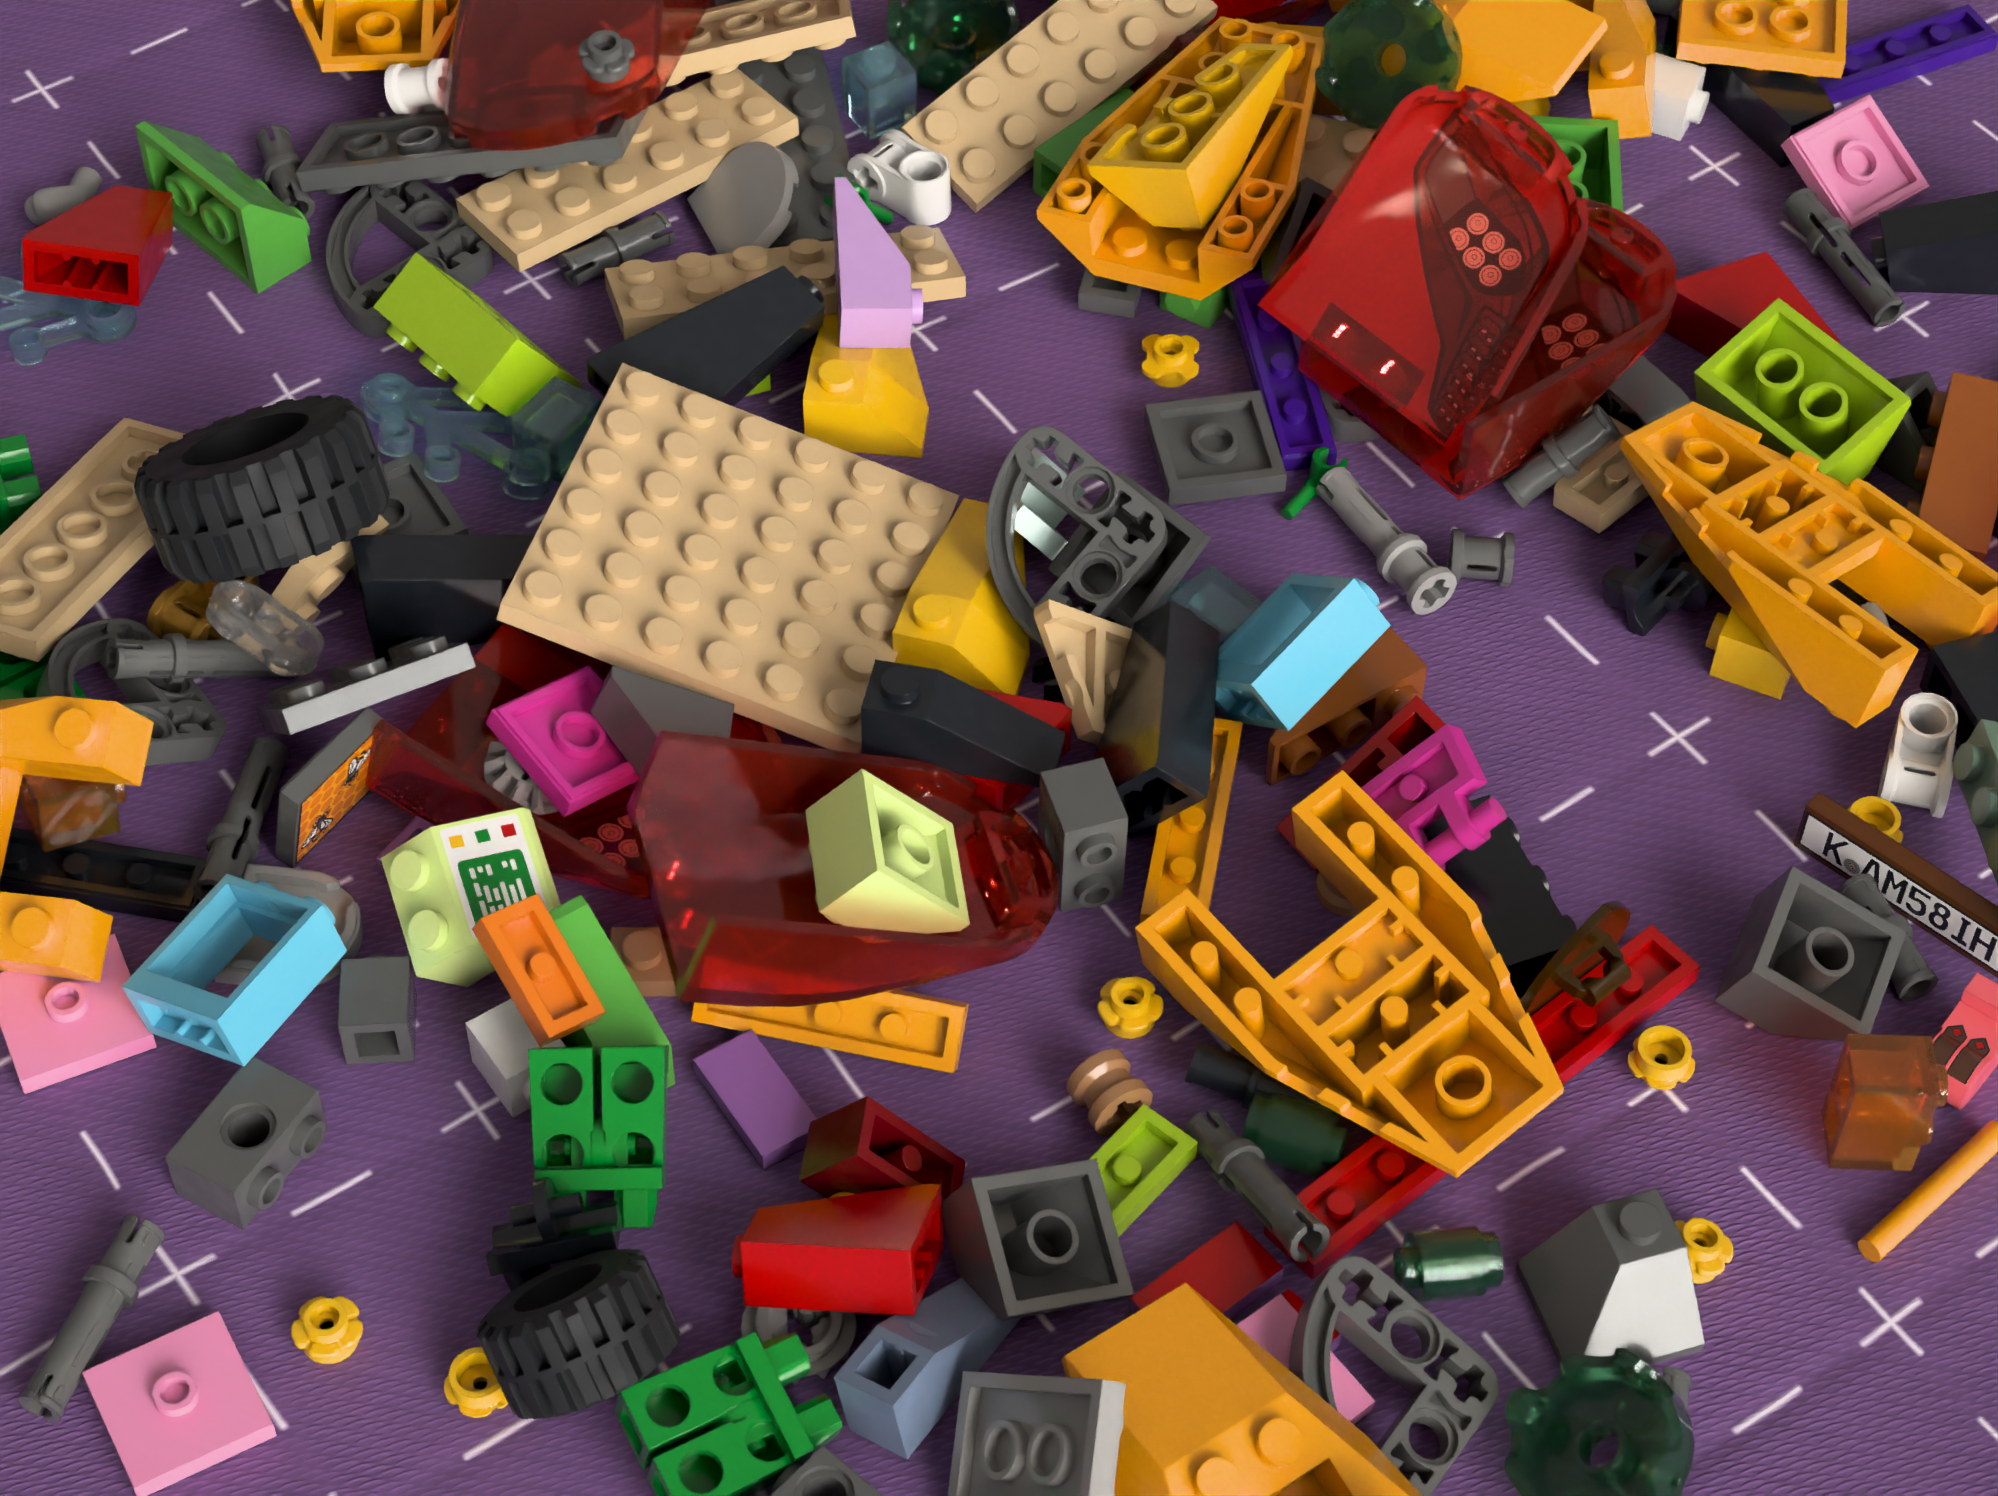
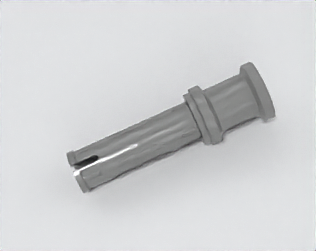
[1316,466,1457,615]

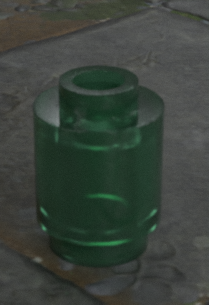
[1242,1092,1348,1178]
[1393,1225,1504,1303]

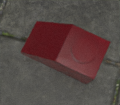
[799,1096,966,1224]

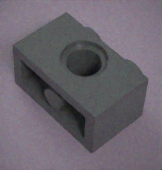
[1037,758,1128,912]
[165,1056,328,1230]

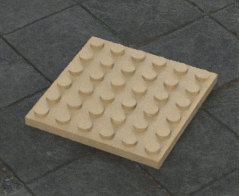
[496,363,959,760]

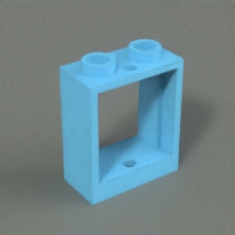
[1215,573,1391,731]
[121,874,347,1067]

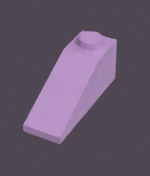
[832,177,923,348]

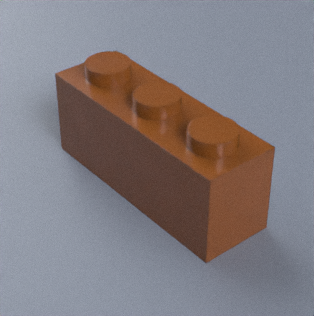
[1906,372,1998,562]

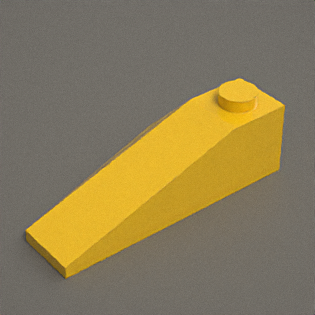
[1087,43,1294,231]
[803,314,929,458]
[892,498,1030,696]

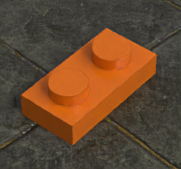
[472,893,606,1048]

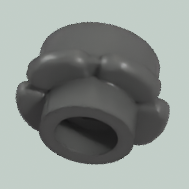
[578,30,635,83]

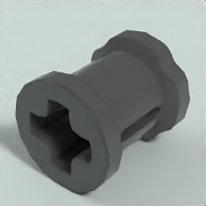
[1448,529,1515,587]

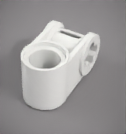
[384,58,473,114]
[847,129,952,226]
[1877,692,1958,818]

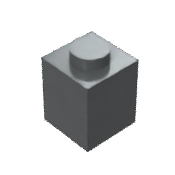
[338,954,417,1065]

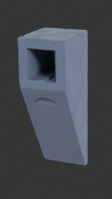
[834,1277,1022,1459]

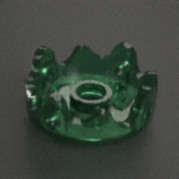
[887,0,1022,95]
[1315,0,1463,130]
[1504,1347,1695,1496]

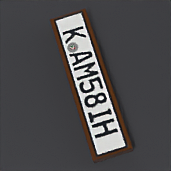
[1794,792,1998,978]

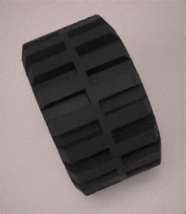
[476,1249,681,1419]

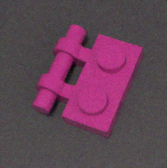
[1361,724,1507,871]

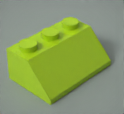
[373,252,582,417]
[1694,298,1911,485]

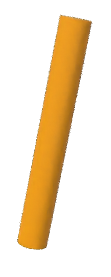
[1858,1120,1998,1263]

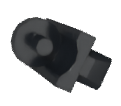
[1602,530,1714,636]
[486,1177,622,1292]

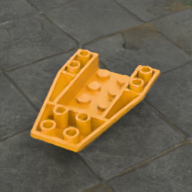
[1036,16,1325,300]

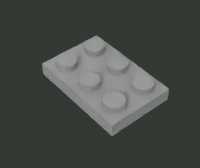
[947,1371,1126,1496]

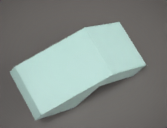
[1014,447,1086,561]

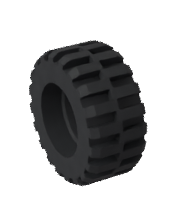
[134,395,391,584]

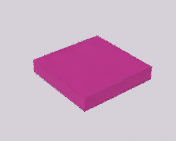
[486,665,641,817]

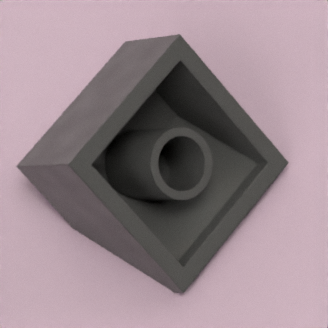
[1714,866,1907,1044]

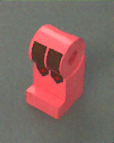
[1911,973,1998,1110]

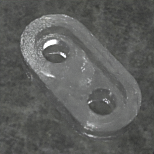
[206,580,324,676]

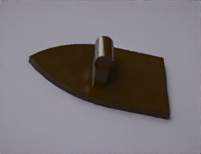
[1520,901,1631,1016]

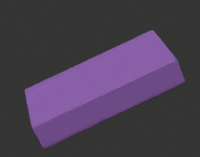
[693,1029,817,1170]

